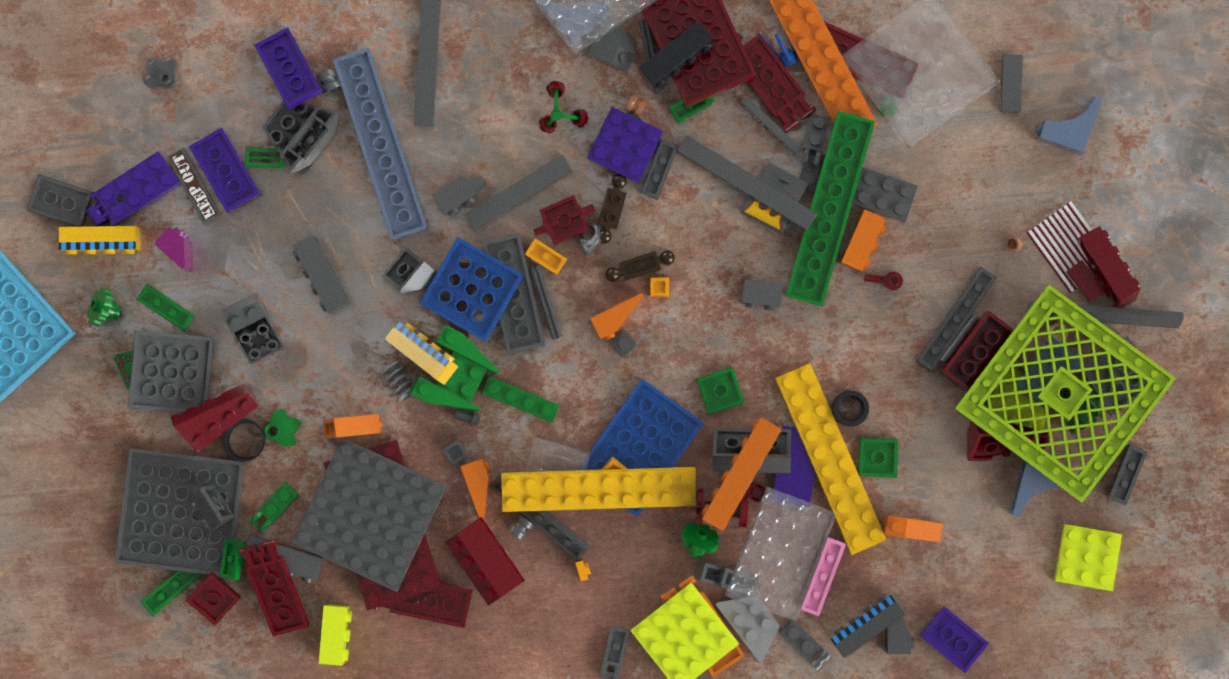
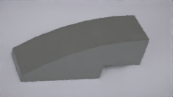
[695,560,760,596]

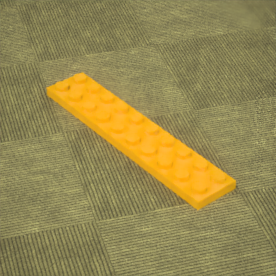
[774,363,887,555]
[501,467,696,512]

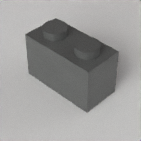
[741,279,783,311]

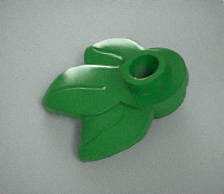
[263,409,301,447]

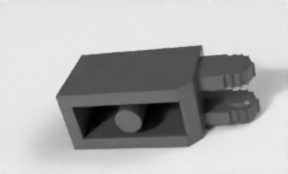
[432,175,486,216]

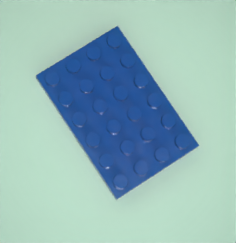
[577,379,704,517]

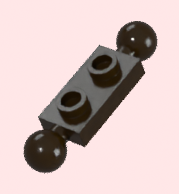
[597,174,627,244]
[605,250,675,282]

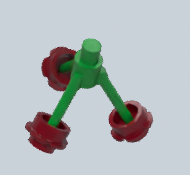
[539,81,589,134]

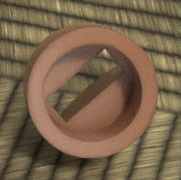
[1006,237,1023,252]

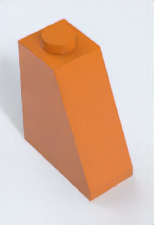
[323,414,382,439]

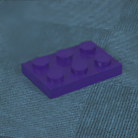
[919,606,989,673]

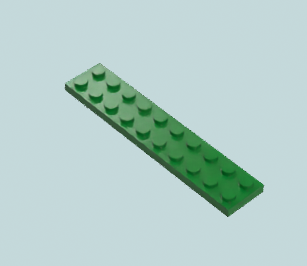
[785,111,875,307]

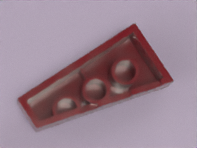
[1078,226,1141,308]

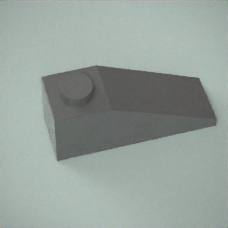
[885,618,914,654]

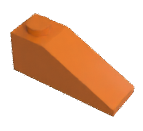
[590,293,643,341]
[460,458,492,520]
[883,514,943,542]

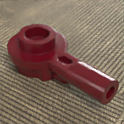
[864,271,903,291]

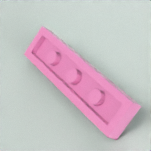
[800,537,846,616]

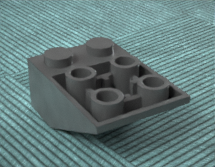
[222,293,285,365]

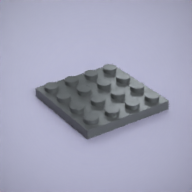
[127,330,213,412]

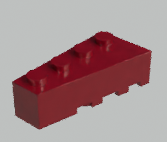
[171,383,259,452]

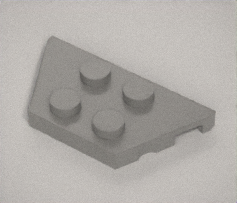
[715,595,780,663]

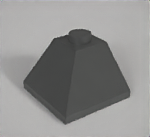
[586,19,635,72]
[382,247,437,293]

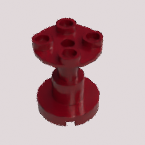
[696,487,749,528]

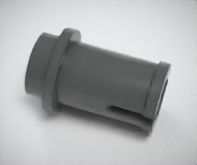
[455,409,481,426]

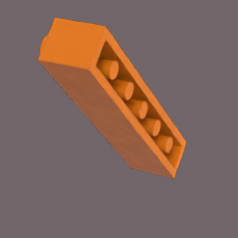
[701,417,781,531]

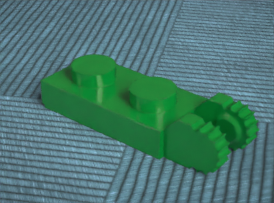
[249,482,299,534]

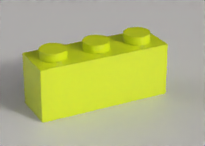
[319,604,352,666]

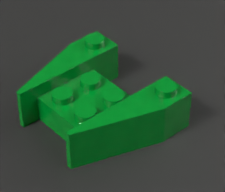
[408,325,499,412]

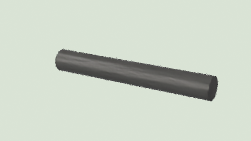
[939,315,978,364]

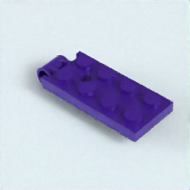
[85,151,181,227]

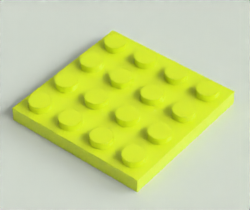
[630,583,739,679]

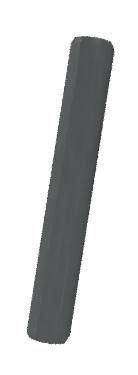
[639,19,664,94]
[530,266,561,340]

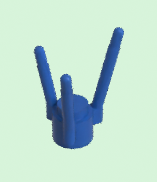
[758,32,798,67]

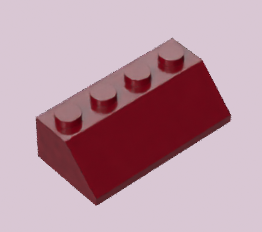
[445,517,525,606]

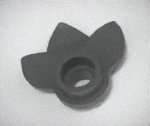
[143,57,177,89]

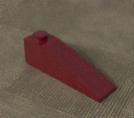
[967,421,1049,461]

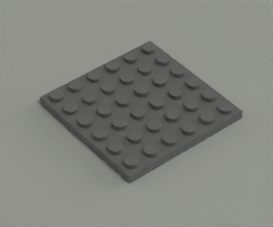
[292,437,447,592]
[115,448,245,576]

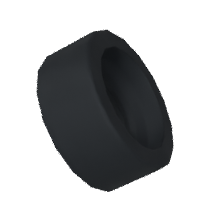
[832,391,869,427]

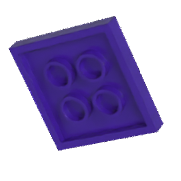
[587,107,663,184]

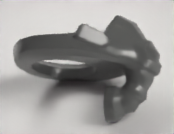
[579,223,601,255]

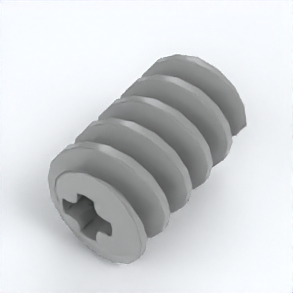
[381,359,412,402]

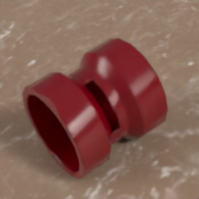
[748,483,767,502]

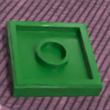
[696,367,745,415]
[858,438,898,478]

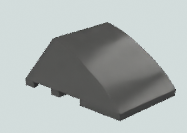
[262,100,339,174]

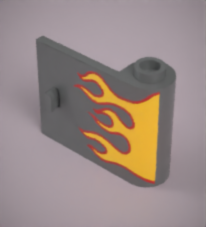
[741,162,809,235]

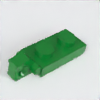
[668,93,721,124]

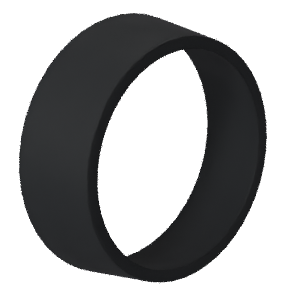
[223,419,266,462]

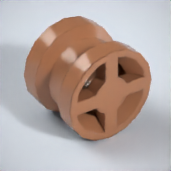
[625,93,648,117]

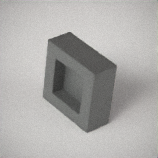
[610,331,637,357]
[442,439,469,466]

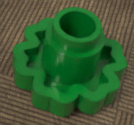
[87,287,121,327]
[680,523,720,558]

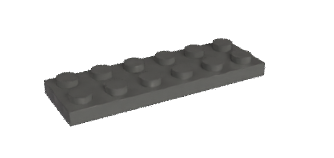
[799,152,918,222]
[482,233,546,354]

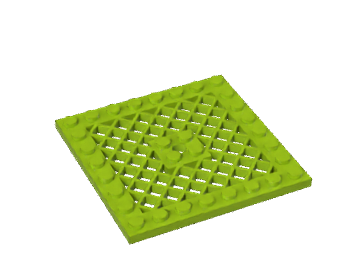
[954,284,1176,503]

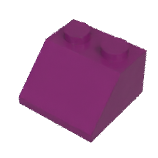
[154,226,193,272]

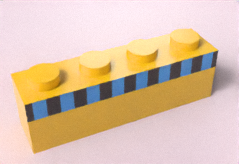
[59,226,140,255]
[385,321,458,385]

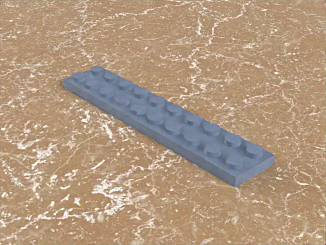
[333,48,428,241]

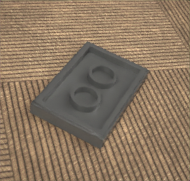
[27,174,94,227]

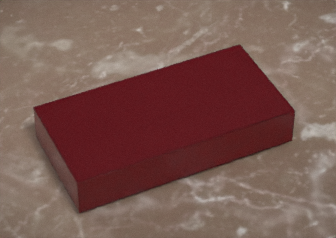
[1066,260,1106,302]

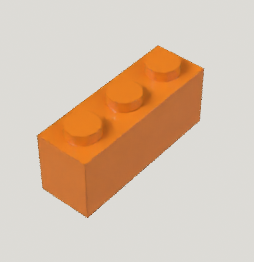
[839,209,886,273]

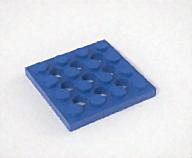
[419,237,524,342]

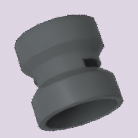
[317,69,341,95]
[508,513,535,540]

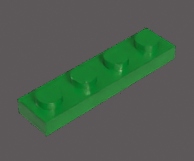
[482,376,560,423]

